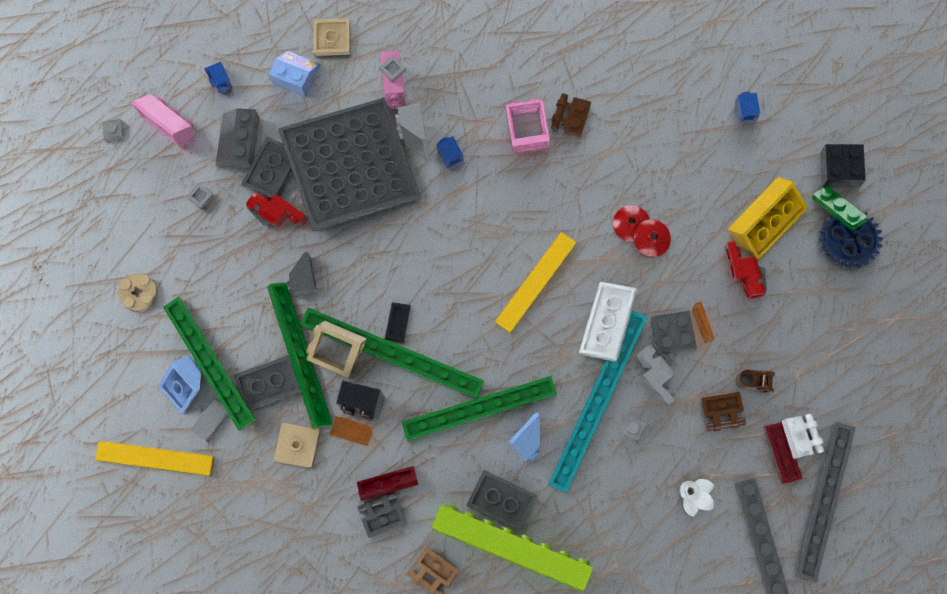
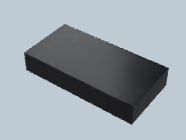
[385,302,411,343]

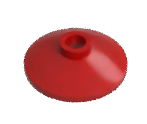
[613,205,650,242]
[633,219,671,257]

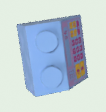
[268,51,320,96]

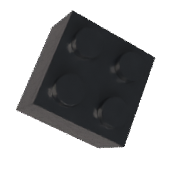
[820,144,866,188]
[336,380,385,420]

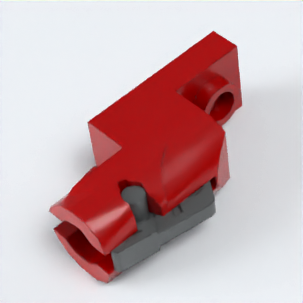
[246,192,308,227]
[725,241,767,299]

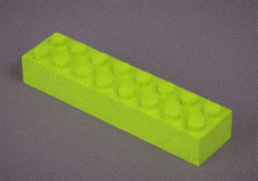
[431,504,593,592]

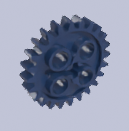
[819,209,883,270]

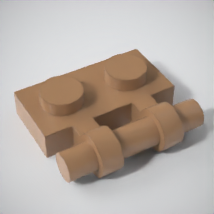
[407,547,460,594]

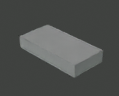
[191,399,228,442]

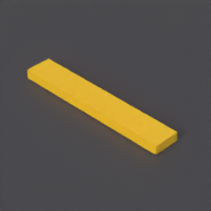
[495,232,577,334]
[95,441,214,476]

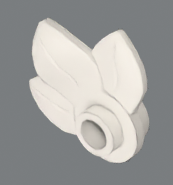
[679,479,715,517]

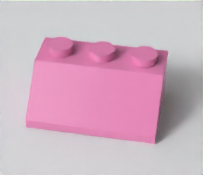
[131,94,196,149]

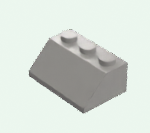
[395,104,430,160]

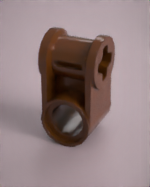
[735,369,775,393]

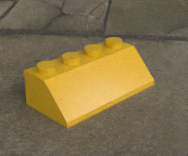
[728,177,808,260]

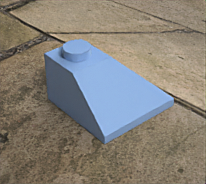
[158,355,201,414]
[509,412,540,463]

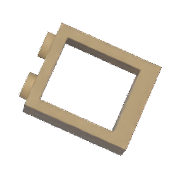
[307,321,366,378]

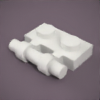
[782,413,824,459]

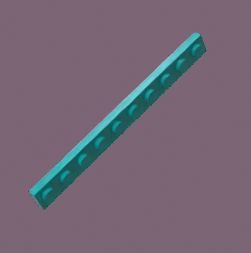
[548,311,648,493]

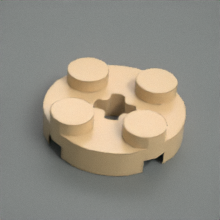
[118,274,158,312]

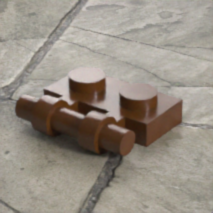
[551,93,591,137]
[700,392,746,432]

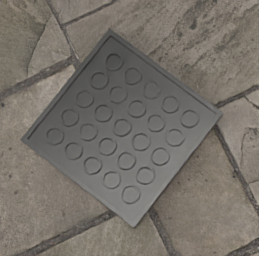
[278,97,421,231]

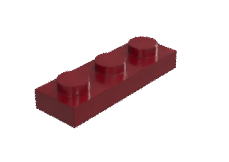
[764,422,803,485]
[357,466,419,501]

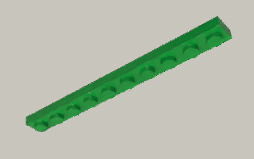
[300,308,484,399]

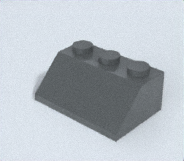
[215,108,260,169]

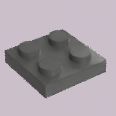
[651,310,697,354]

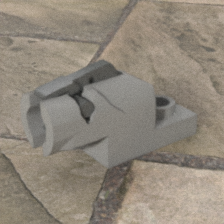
[637,344,675,407]

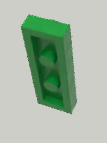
[812,186,868,231]

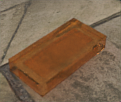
[692,302,715,344]
[330,416,373,447]

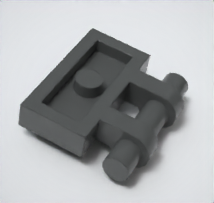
[357,492,406,538]

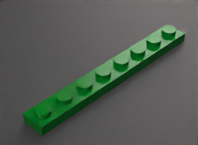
[267,282,333,429]
[163,296,257,432]
[402,376,557,442]

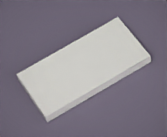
[579,282,638,362]

